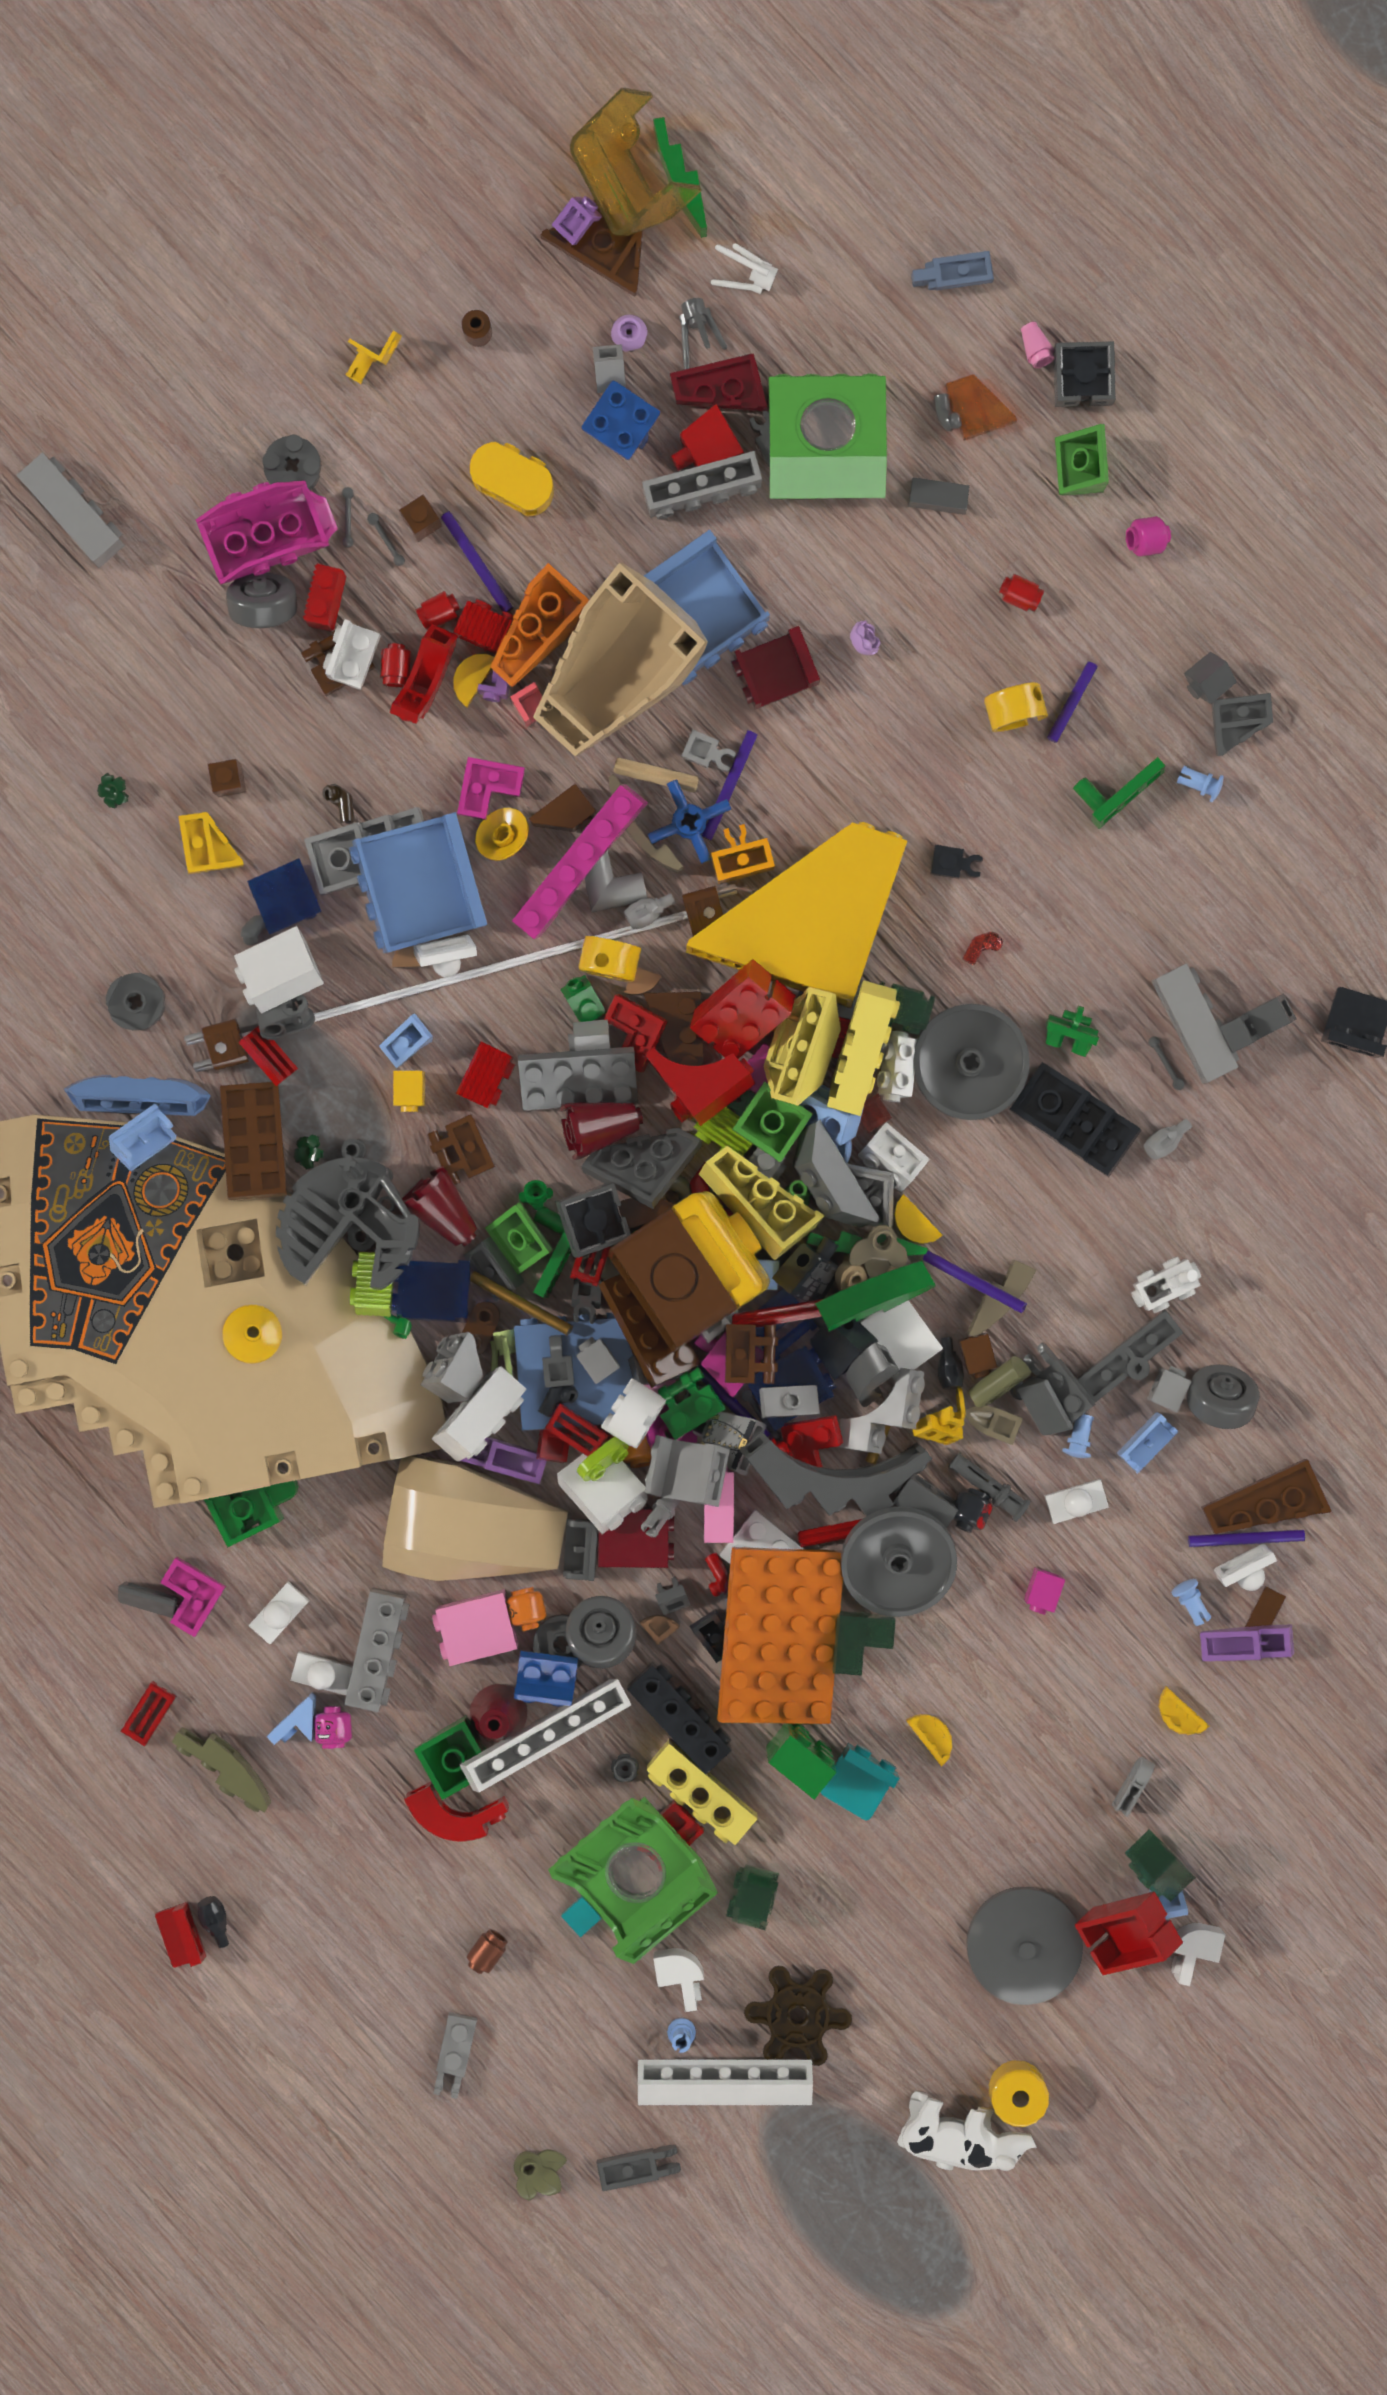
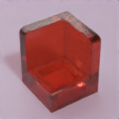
[860,1093,892,1133]

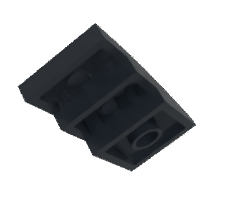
[1010,1062,1142,1178]

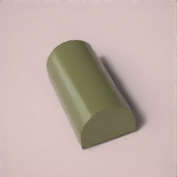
[969,1356,1032,1408]

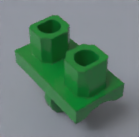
[1046,1005,1099,1057]

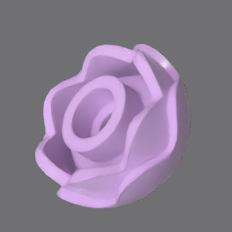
[611,315,648,352]
[850,620,880,655]

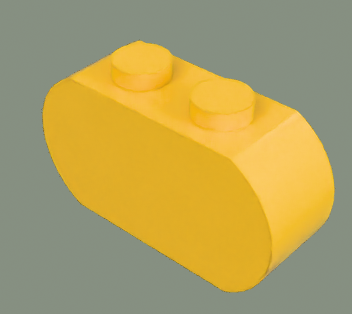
[470,442,554,517]

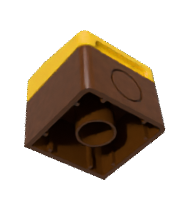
[608,1191,770,1352]

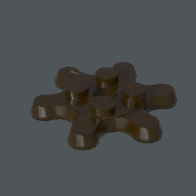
[744,1965,852,2066]

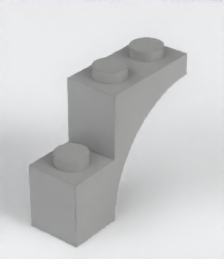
[837,1368,925,1454]

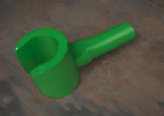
[383,1314,412,1339]

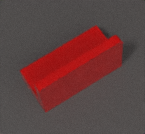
[155,1902,206,1968]

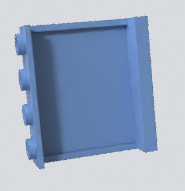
[644,530,770,686]
[349,812,487,953]
[514,1312,633,1431]

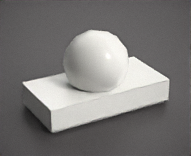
[413,935,477,977]
[1044,1479,1109,1524]
[1214,1543,1277,1591]
[249,1581,310,1644]
[290,1651,353,1695]

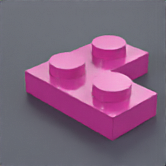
[457,757,525,820]
[160,1557,226,1637]

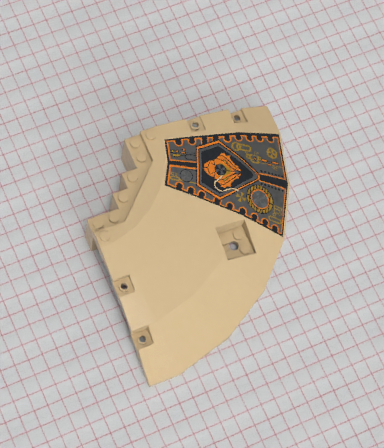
[0,1115,446,1508]

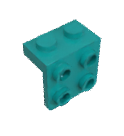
[821,1743,900,1821]

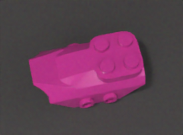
[196,481,338,585]

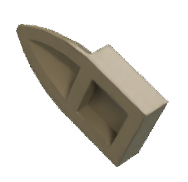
[965,1406,1023,1445]

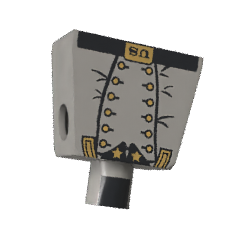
[693,1412,767,1476]

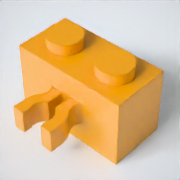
[711,824,775,885]

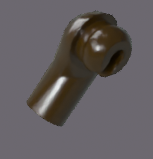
[322,784,354,823]

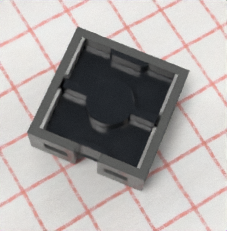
[1054,341,1116,407]
[555,1182,631,1258]

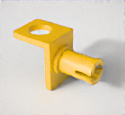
[345,330,402,384]

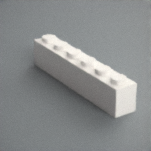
[460,1679,631,1792]
[638,2060,813,2105]

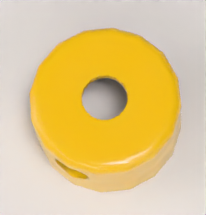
[984,682,1048,733]
[578,936,641,982]
[989,2060,1049,2127]

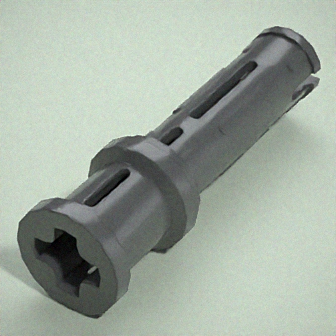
[948,1452,1031,1522]

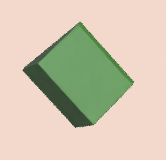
[1055,424,1109,495]
[732,1081,813,1163]
[485,1202,554,1275]

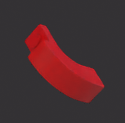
[389,624,458,724]
[404,1781,509,1842]

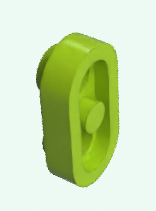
[577,1437,629,1481]

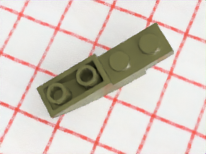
[172,1727,271,1813]

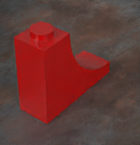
[644,1047,756,1126]

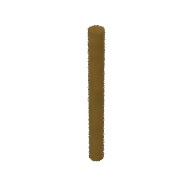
[470,1271,573,1336]

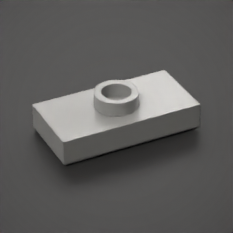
[759,1385,820,1418]

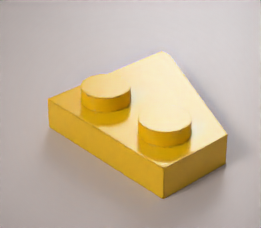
[178,812,243,874]

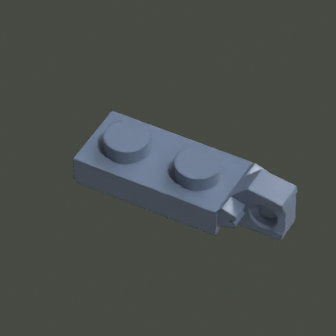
[911,251,994,291]

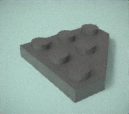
[581,1128,702,1209]

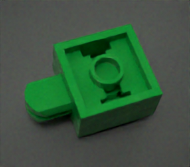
[204,1480,298,1548]

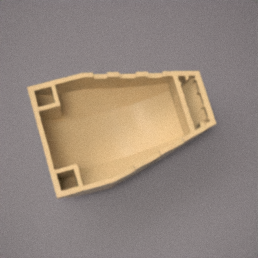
[533,563,708,756]
[382,1455,568,1581]

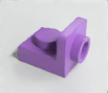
[552,196,602,245]
[477,671,510,702]

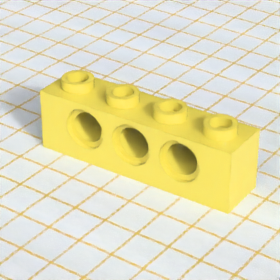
[647,1738,758,1845]

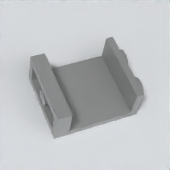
[645,1435,730,1507]

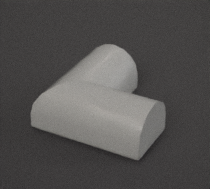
[584,850,647,913]
[847,1164,894,1227]

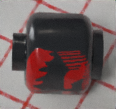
[953,1488,993,1533]

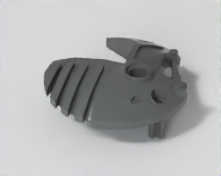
[276,1155,420,1290]

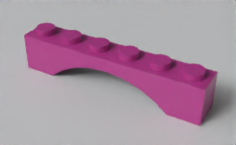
[512,784,648,939]

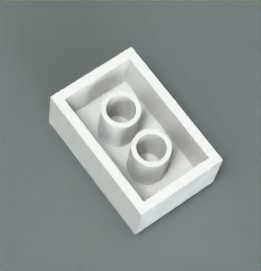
[432,1366,527,1462]

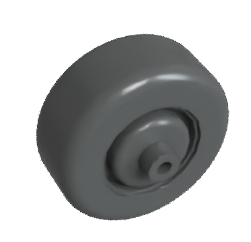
[226,573,298,628]
[1187,1364,1260,1429]
[566,1596,637,1669]

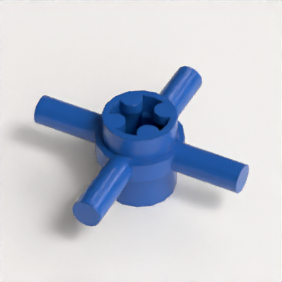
[647,779,731,864]

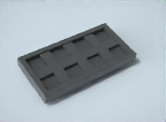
[518,1047,638,1111]

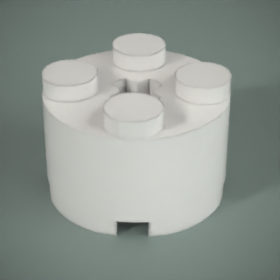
[601,1378,666,1449]

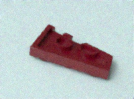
[670,353,767,411]

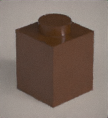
[399,494,442,542]
[208,759,246,797]
[958,1332,997,1378]

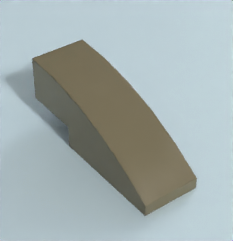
[966,1260,1036,1337]

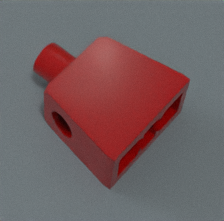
[671,404,744,471]

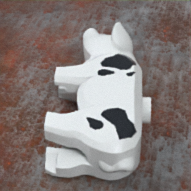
[897,2091,1037,2171]

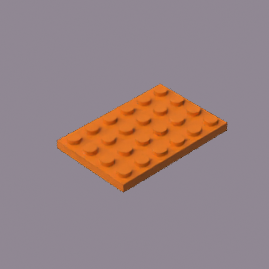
[717,1547,843,1724]

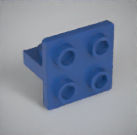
[582,381,660,460]
[514,1651,578,1707]

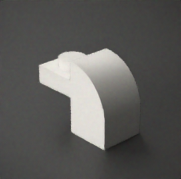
[1171,1923,1225,1986]
[653,1948,704,2012]

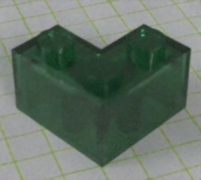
[832,1611,896,1676]
[1125,1829,1196,1902]

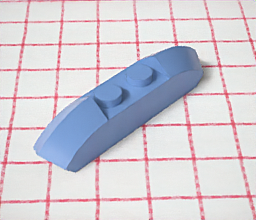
[64,1075,211,1116]

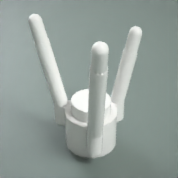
[711,243,778,294]

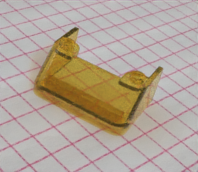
[570,87,702,236]

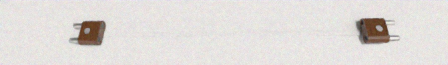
[184,884,737,1073]

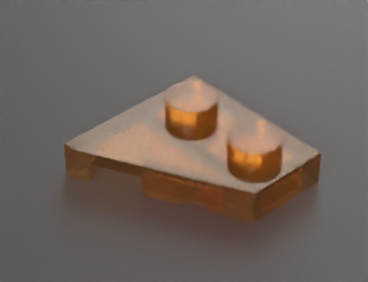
[945,374,1017,441]

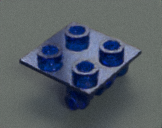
[247,858,322,935]

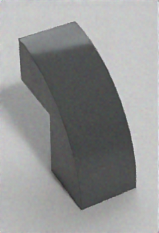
[1220,993,1297,1053]
[846,1343,900,1407]

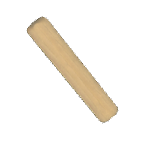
[614,758,699,792]

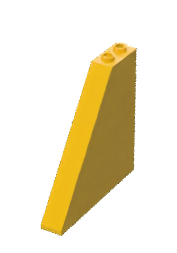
[686,822,907,1008]

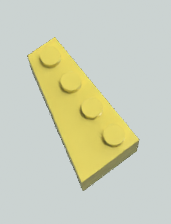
[827,980,900,1116]
[699,1146,825,1260]

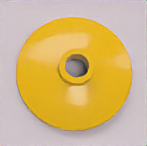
[475,808,529,861]
[222,1305,282,1364]

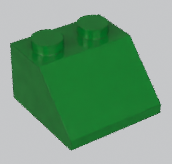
[413,1715,486,1800]

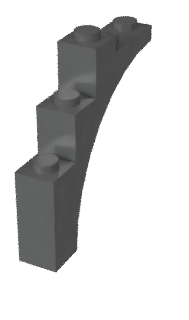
[740,1432,932,1516]

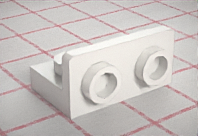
[323,619,381,690]
[858,1122,930,1192]

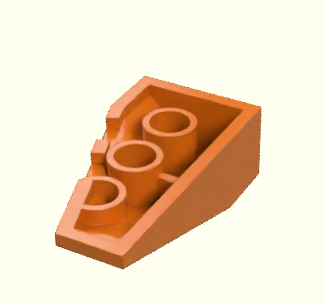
[490,563,589,687]

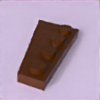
[1201,1458,1332,1534]

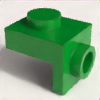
[561,975,607,1022]

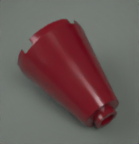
[560,1103,643,1160]
[402,1166,477,1247]
[470,1684,527,1742]

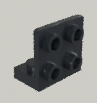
[1321,987,1387,1058]

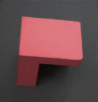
[510,682,542,727]

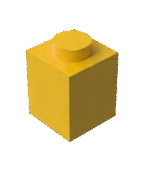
[393,1071,425,1112]

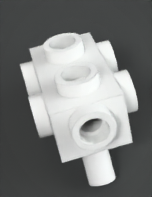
[877,1031,918,1102]
[1131,1257,1201,1313]

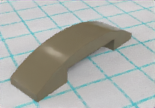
[609,774,683,873]

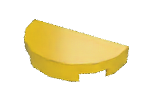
[453,654,495,708]
[894,1194,943,1244]
[1158,1686,1210,1735]
[906,1714,952,1767]

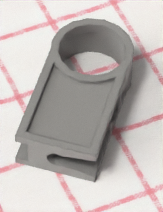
[1112,1757,1155,1817]

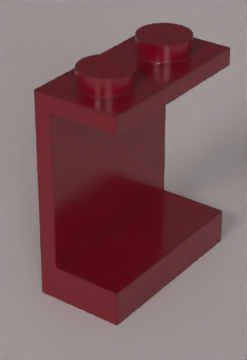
[731,626,820,710]

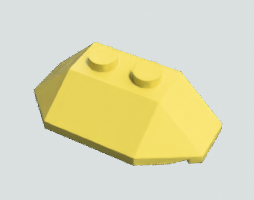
[764,987,841,1106]

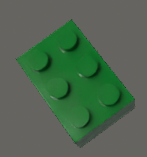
[766,1723,837,1800]

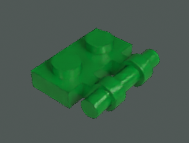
[657,1368,725,1440]

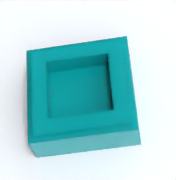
[561,1896,602,1938]

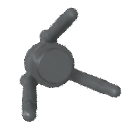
[679,298,727,370]

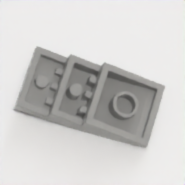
[304,807,424,895]

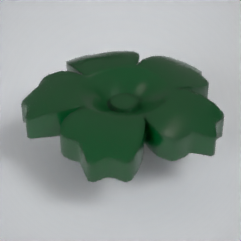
[97,773,129,809]
[294,1134,324,1170]

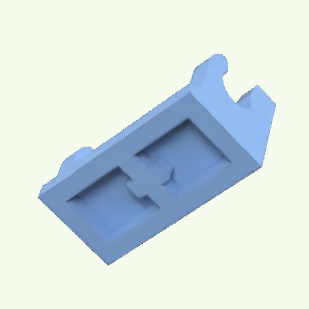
[109,1104,176,1171]
[1117,1412,1178,1474]

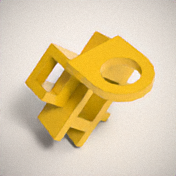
[912,1388,966,1445]

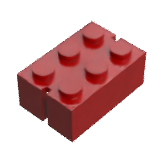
[690,959,796,1059]
[1074,1891,1183,1975]

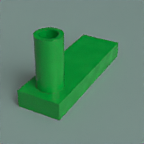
[1073,757,1165,829]
[533,1206,572,1298]

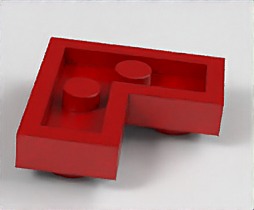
[604,994,668,1073]
[780,1415,843,1467]

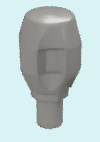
[624,893,676,929]
[1144,1119,1192,1160]

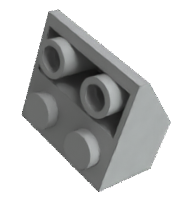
[421,1332,483,1403]

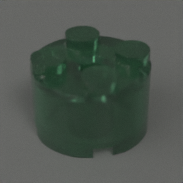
[879,981,936,1035]
[726,1864,780,1931]

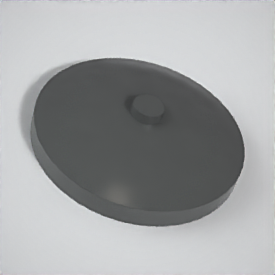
[914,1004,1030,1120]
[841,1506,957,1617]
[967,1887,1083,2005]

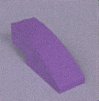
[460,1437,546,1484]
[1200,1624,1294,1661]

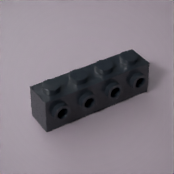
[627,1662,732,1774]

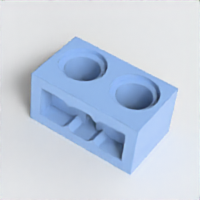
[800,1084,864,1146]

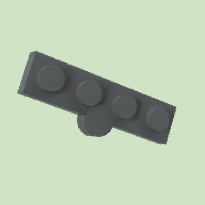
[1077,1310,1184,1402]

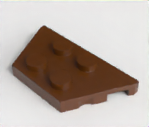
[540,200,643,297]

